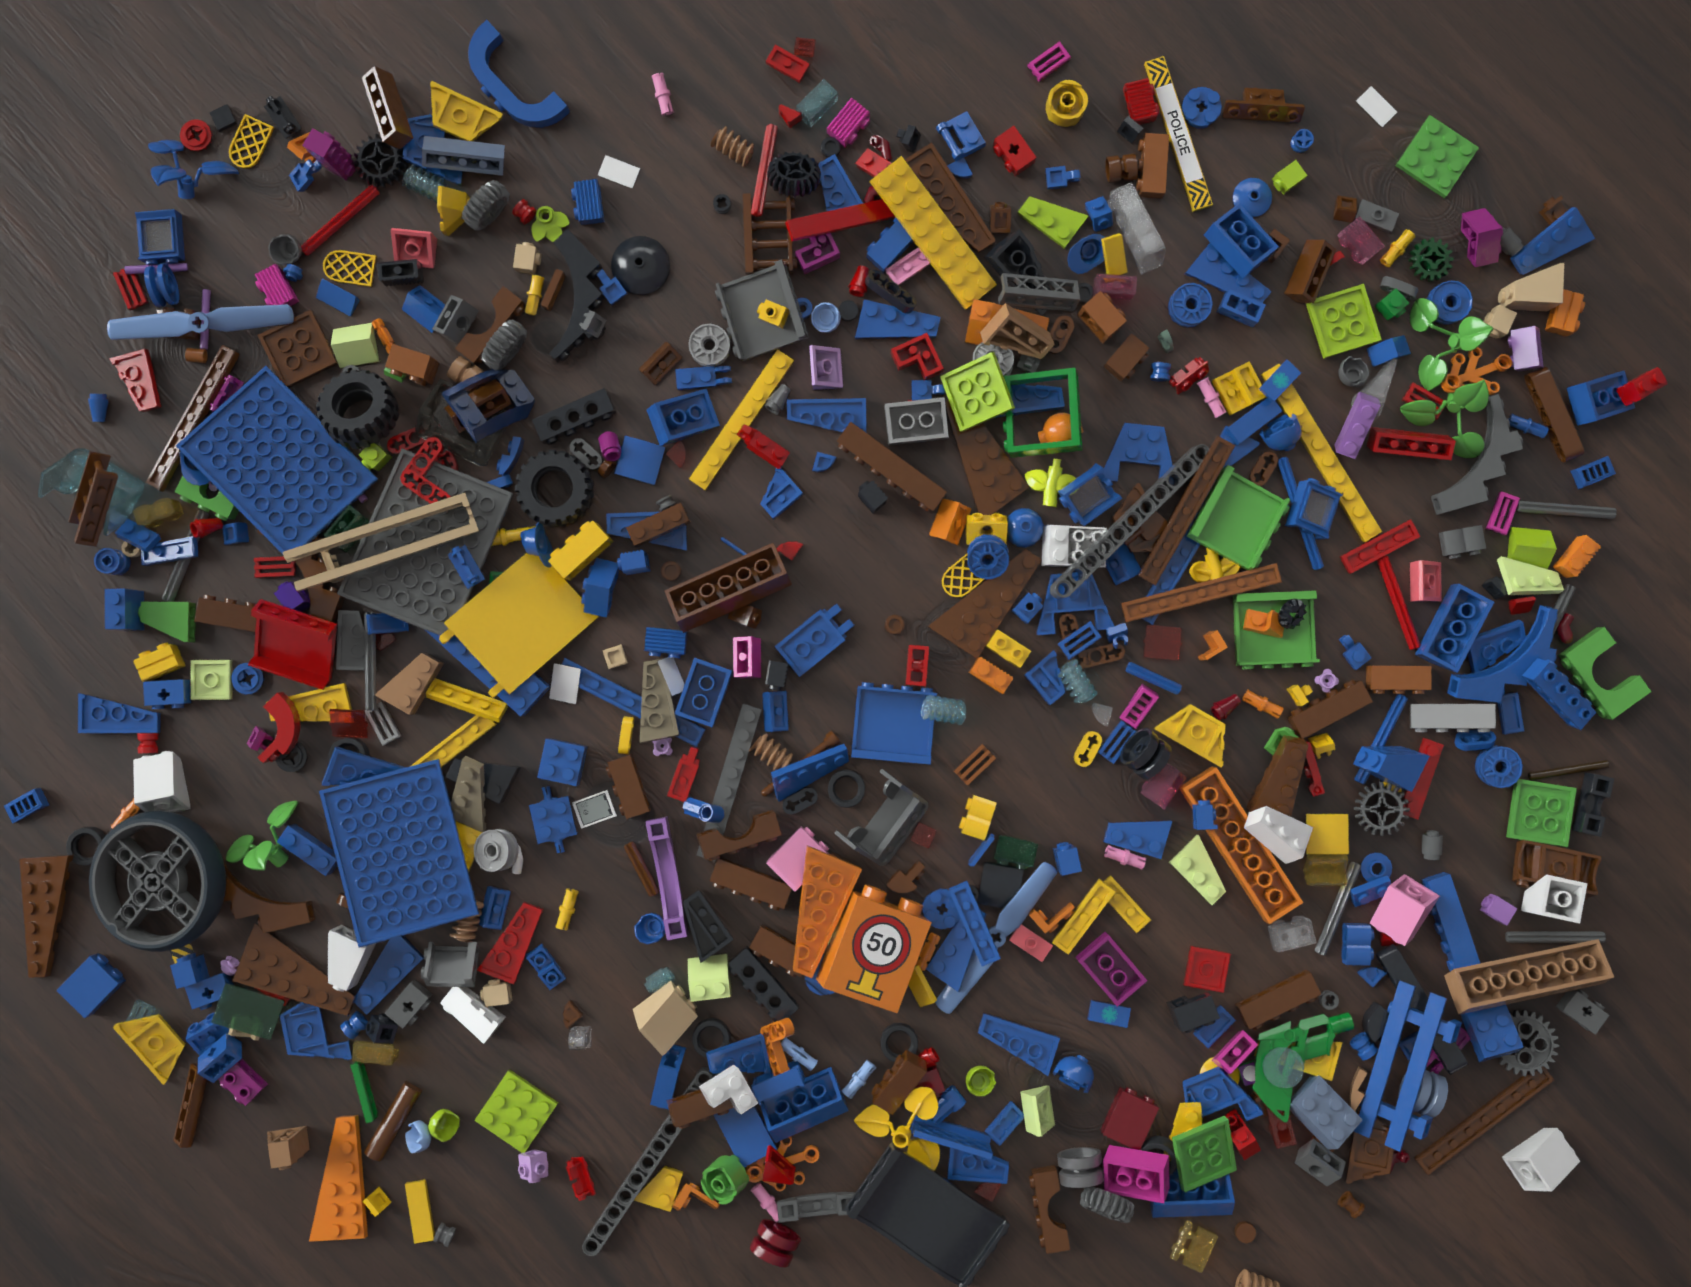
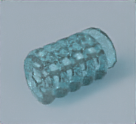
[402,164,447,203]
[1057,659,1098,703]
[921,695,966,725]

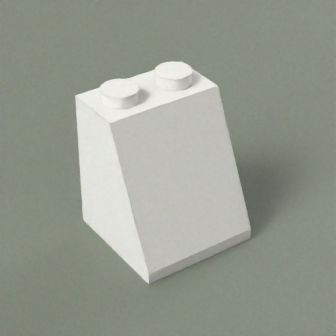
[134,751,191,813]
[1521,875,1587,923]
[328,925,376,992]
[1502,1128,1580,1191]

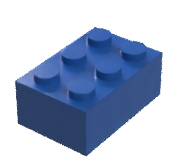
[1204,203,1279,278]
[675,658,733,727]
[1460,1005,1524,1063]

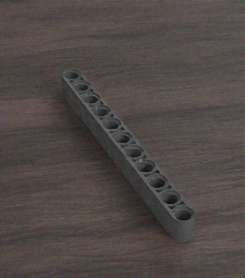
[1050,444,1209,599]
[582,1067,714,1256]

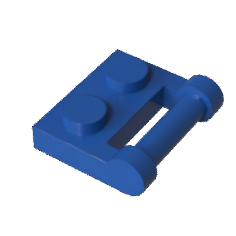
[936,111,986,161]

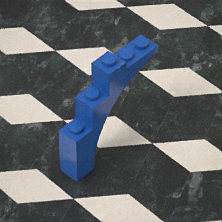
[1447,605,1558,703]

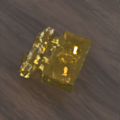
[1170,1220,1218,1273]

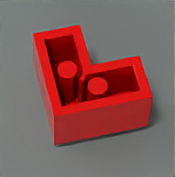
[890,333,944,380]

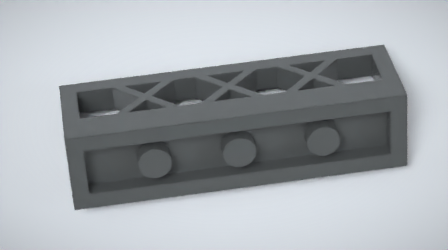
[998,273,1080,312]

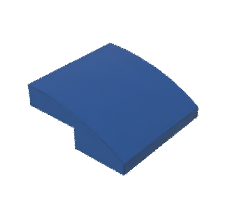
[614,436,665,485]

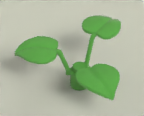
[1410,298,1494,392]
[1400,380,1489,458]
[225,801,299,870]

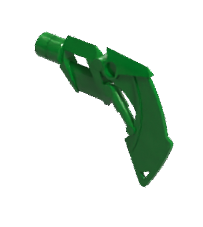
[1252,1012,1354,1122]

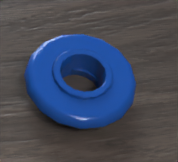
[1361,853,1392,882]

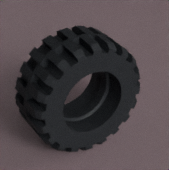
[316,370,399,449]
[515,450,594,527]

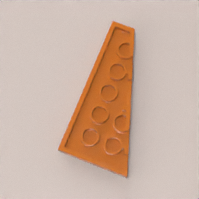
[793,845,862,978]
[309,1115,368,1242]

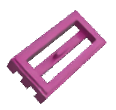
[1027,41,1071,82]
[1486,491,1520,536]

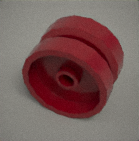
[750,1219,801,1268]

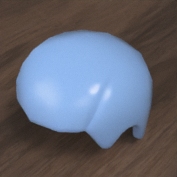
[811,302,841,333]
[405,1120,432,1154]

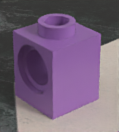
[1480,894,1517,926]

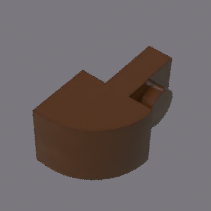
[886,860,925,893]

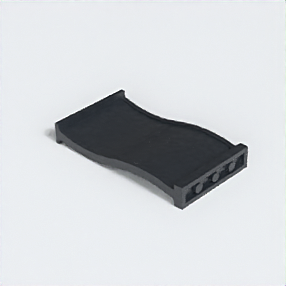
[845,1142,1010,1287]

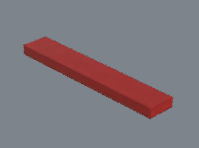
[785,199,895,241]

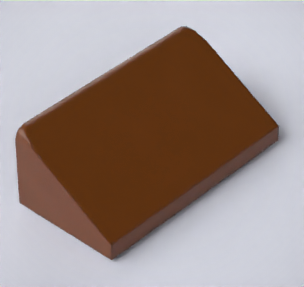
[639,342,682,385]

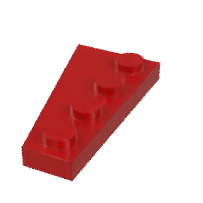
[477,902,543,985]

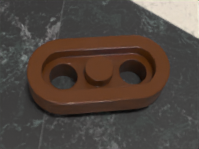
[1048,316,1074,354]

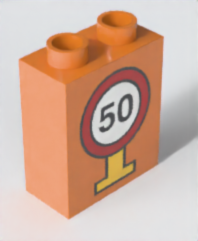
[816,884,932,1013]

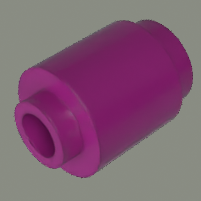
[598,431,621,461]

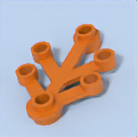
[1441,347,1512,395]
[745,1136,819,1191]

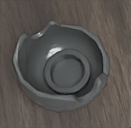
[268,234,302,265]
[1338,356,1369,387]

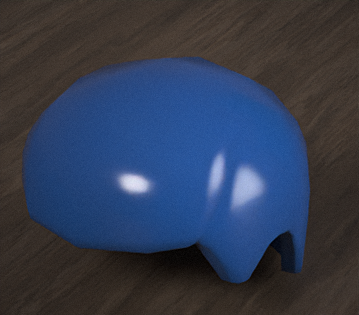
[634,913,666,944]

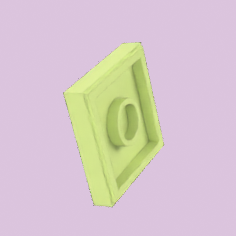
[191,660,233,700]

